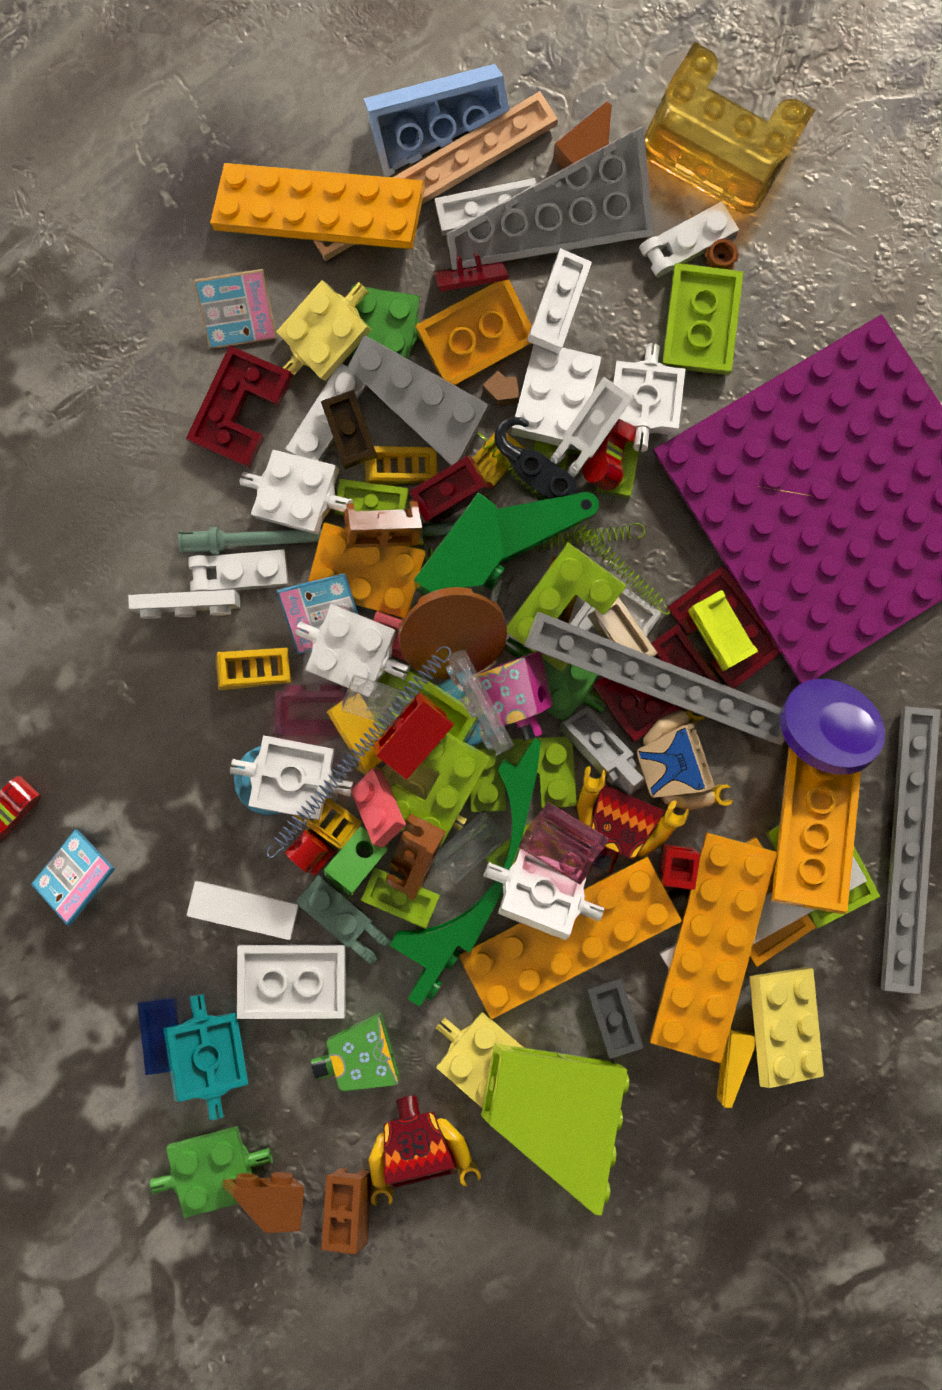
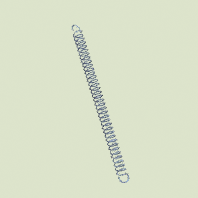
[267,646,451,858]

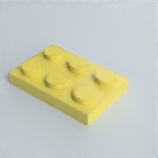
[749,967,824,1088]

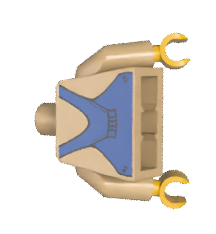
[635,709,733,810]

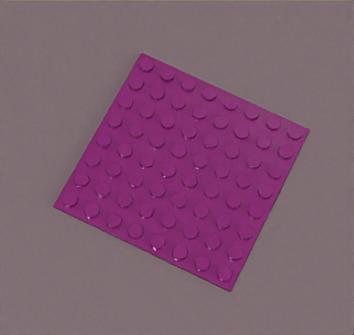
[653,314,942,684]

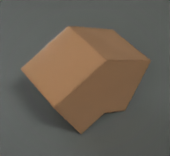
[483,371,519,406]

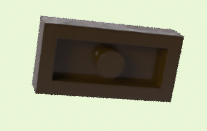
[321,390,378,469]

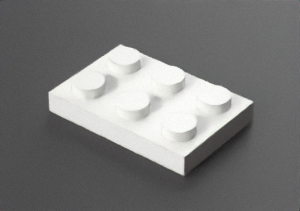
[511,344,601,451]
[237,945,346,1019]

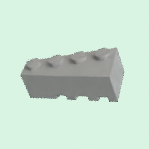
[348,336,491,465]

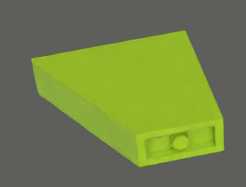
[481,1043,629,1216]

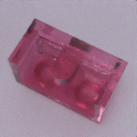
[274,685,349,736]
[519,802,609,885]

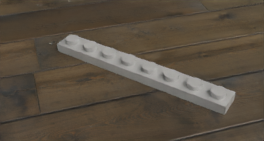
[524,612,785,746]
[881,706,940,994]

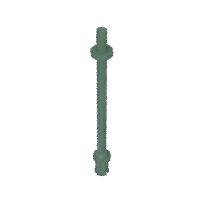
[178,514,456,555]

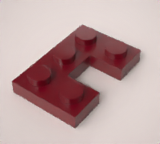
[186,345,294,469]
[666,565,781,689]
[591,624,719,743]

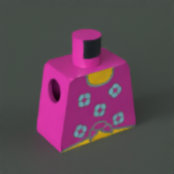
[469,651,552,741]

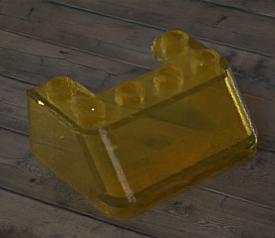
[644,41,815,214]

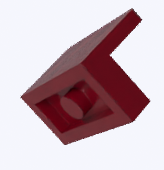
[409,455,495,523]

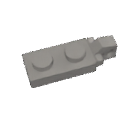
[559,706,644,795]

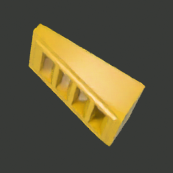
[364,446,438,486]
[216,648,291,690]
[293,798,362,850]
[717,1029,756,1108]

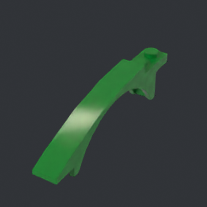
[390,737,541,1007]

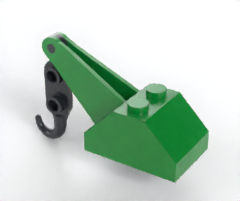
[414,416,599,596]

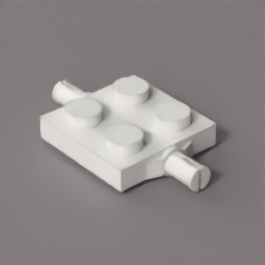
[614,343,685,452]
[240,450,353,535]
[295,604,410,697]
[230,735,353,820]
[484,846,604,940]

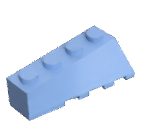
[364,64,509,177]

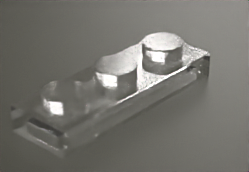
[446,650,514,755]

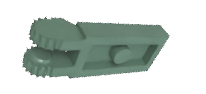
[296,874,392,965]

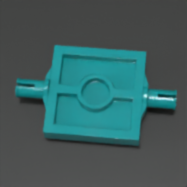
[163,994,248,1120]

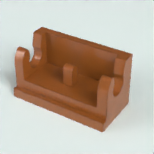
[344,501,422,548]
[386,814,446,901]
[321,1168,372,1255]

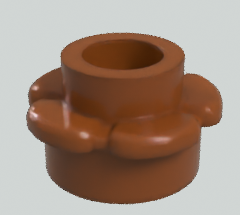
[705,239,739,270]

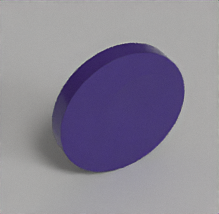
[780,679,885,775]

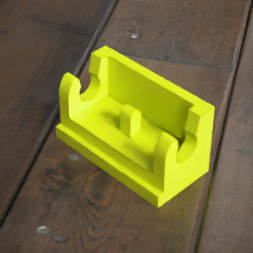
[688,590,758,671]

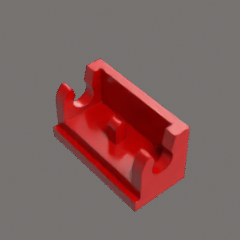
[373,691,454,780]

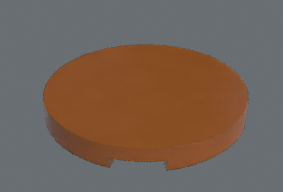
[399,587,507,679]

